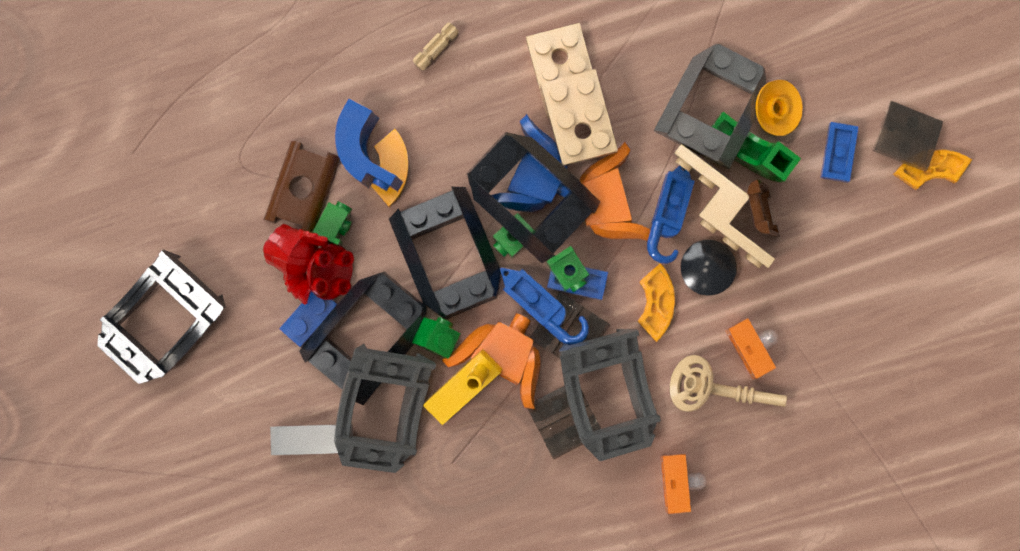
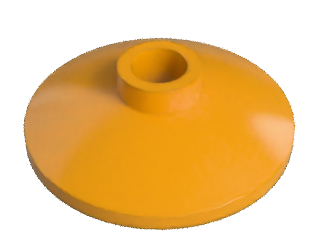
[755,80,803,136]

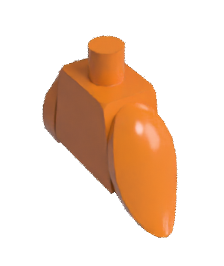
[580,142,650,241]
[441,313,541,409]

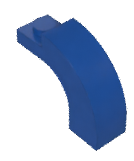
[335,99,403,192]

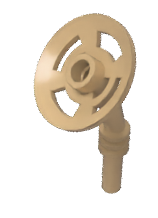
[670,355,787,412]

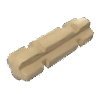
[413,23,459,70]

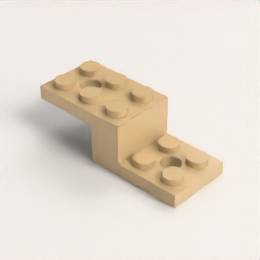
[526,23,618,166]
[674,144,775,268]

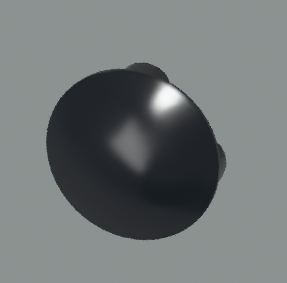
[680,240,737,296]

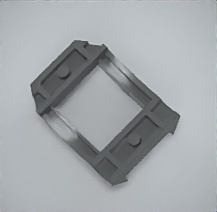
[654,44,766,170]
[559,329,661,461]
[334,344,436,473]

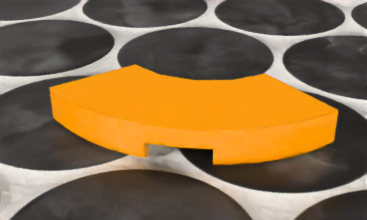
[371,129,409,208]
[893,150,972,190]
[637,263,675,342]

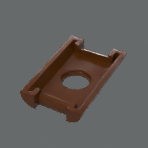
[263,141,340,233]
[747,179,780,237]

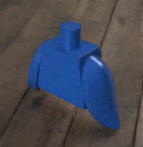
[492,114,569,212]

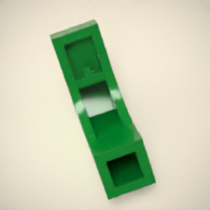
[711,112,801,182]

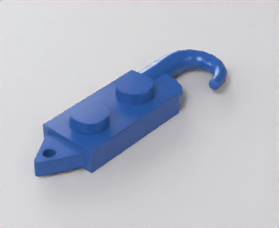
[647,166,695,264]
[500,268,589,345]

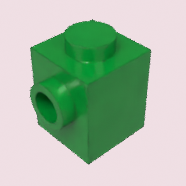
[493,213,534,259]
[412,317,461,359]

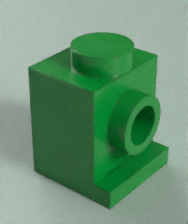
[313,201,352,246]
[546,246,589,293]

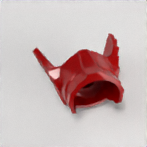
[263,224,328,305]

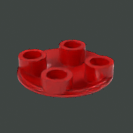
[307,244,354,300]

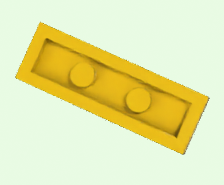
[423,349,503,425]

